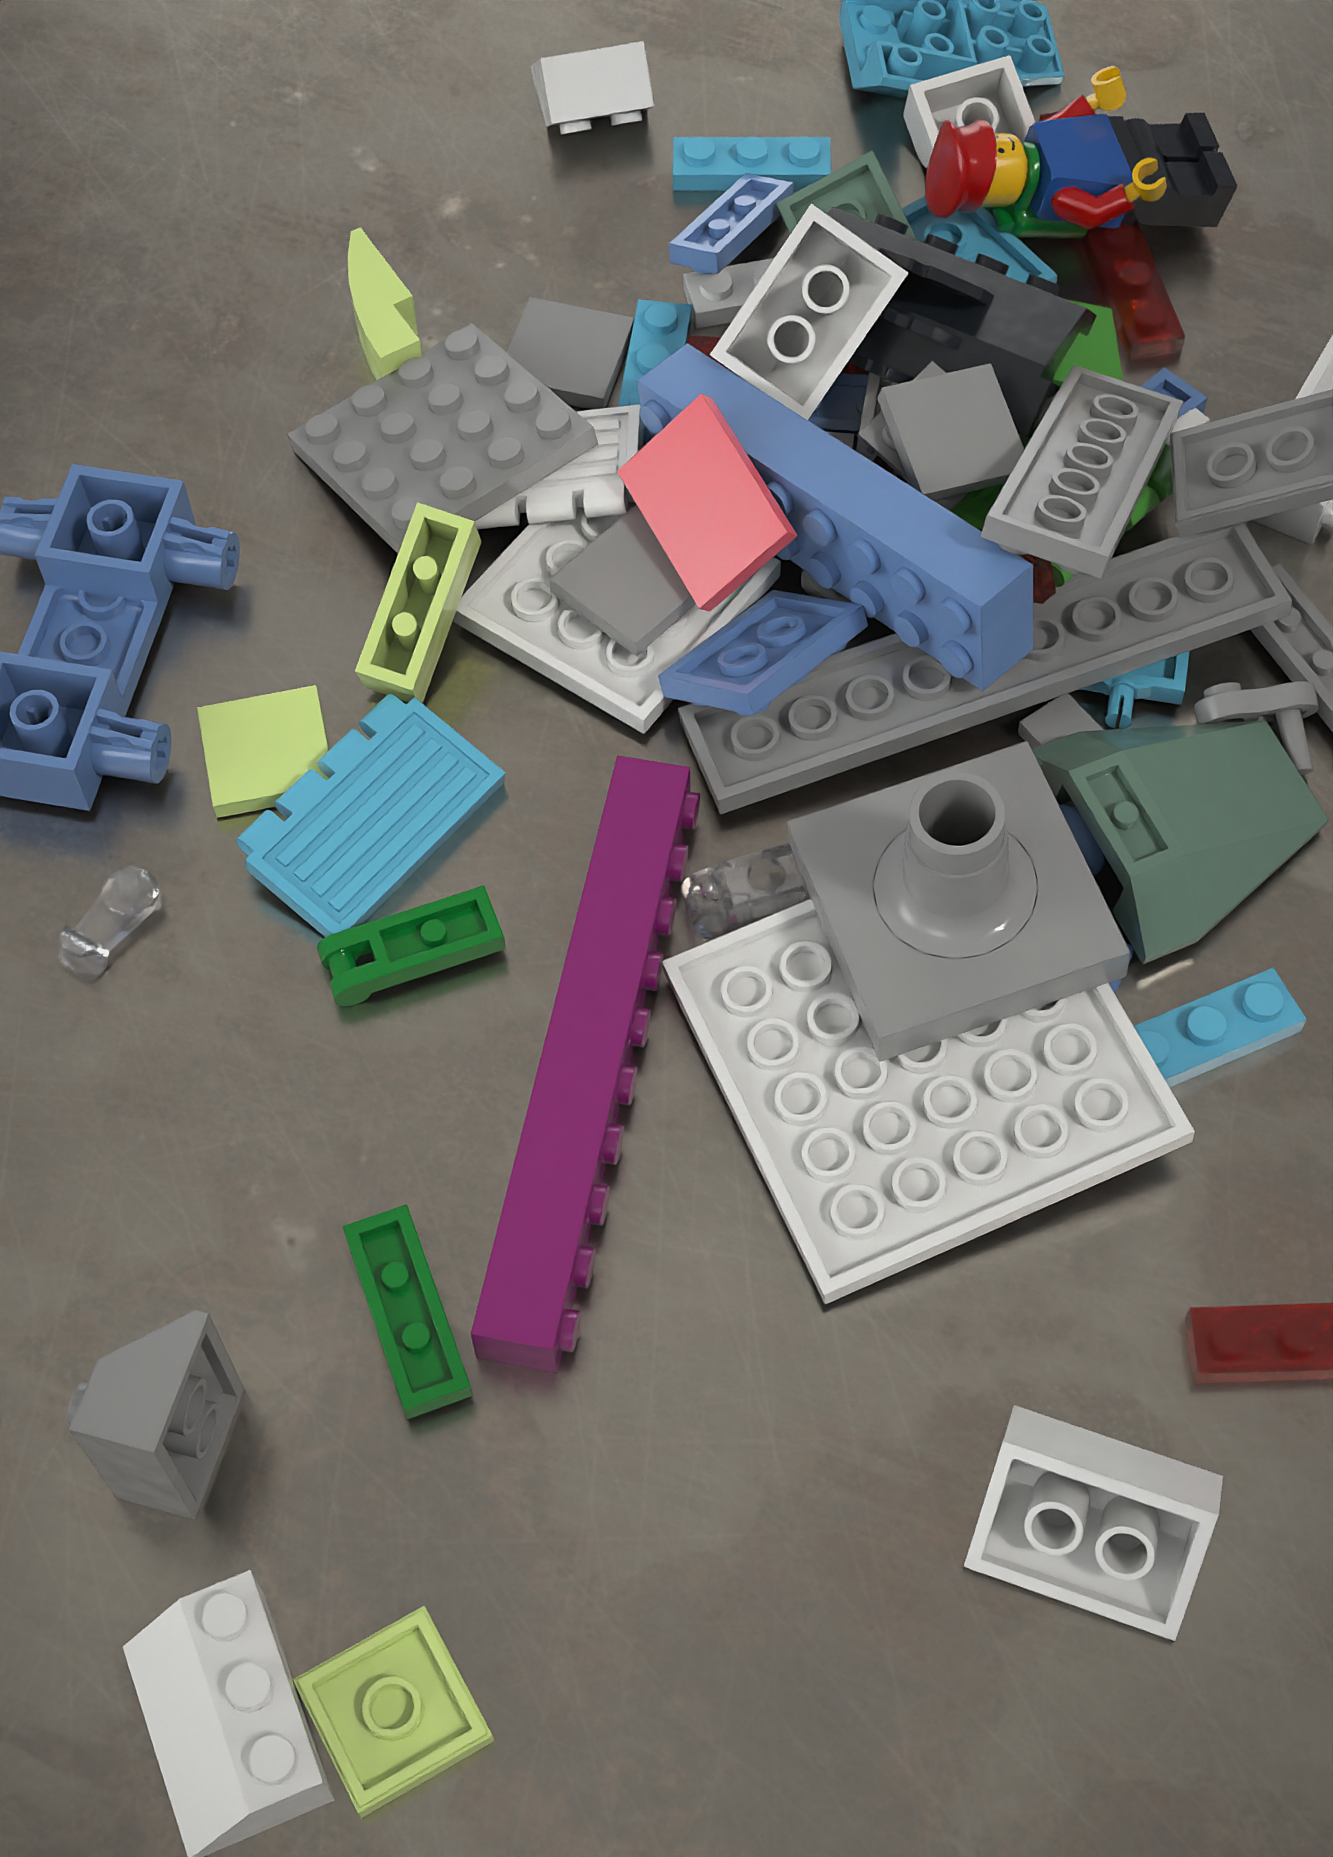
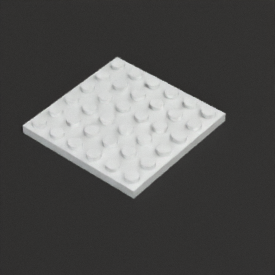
[662,899,1195,1304]

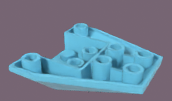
[839,0,1065,97]

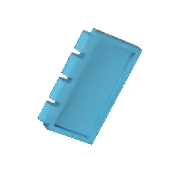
[235,693,506,937]

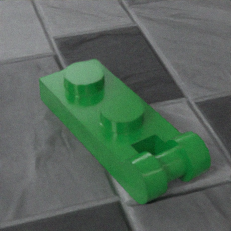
[317,885,506,1006]

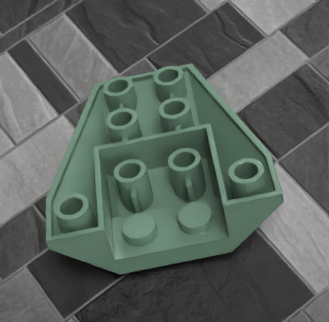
[1032,720,1329,964]

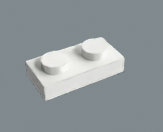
[684,258,774,329]

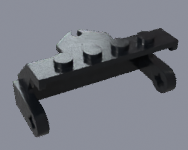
[826,207,1097,439]

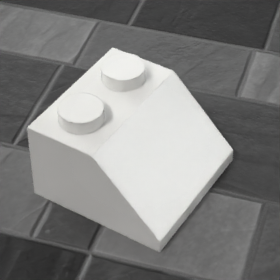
[531,41,654,135]
[903,55,1035,168]

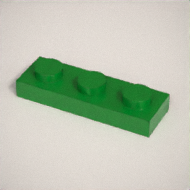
[342,1204,473,1419]

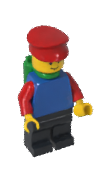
[925,66,1238,239]

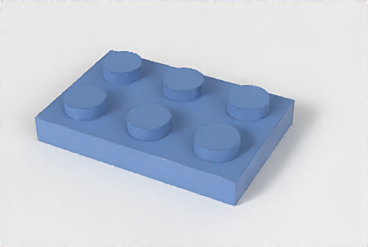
[658,590,868,716]

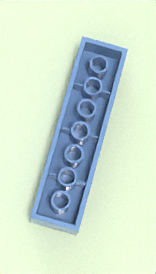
[637,343,1033,691]

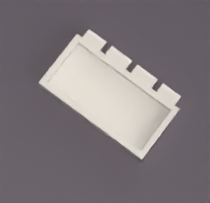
[475,404,644,530]

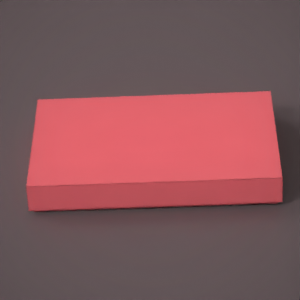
[617,394,798,612]

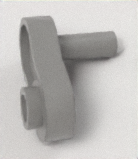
[1194,681,1319,775]

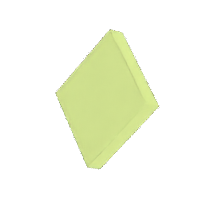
[197,685,329,818]
[293,1606,494,1818]

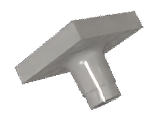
[787,741,1130,1062]

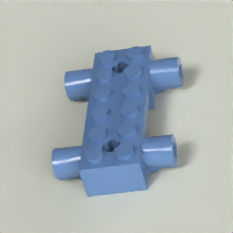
[0,464,240,811]

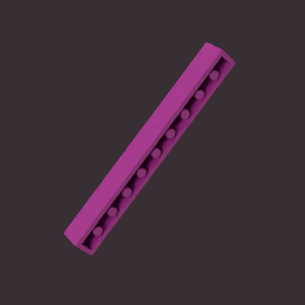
[471,755,700,1374]

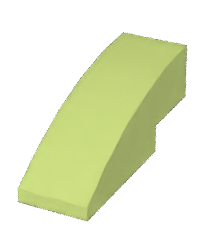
[348,227,422,380]

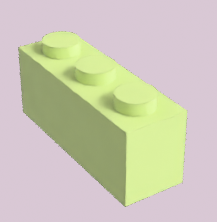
[355,502,481,703]

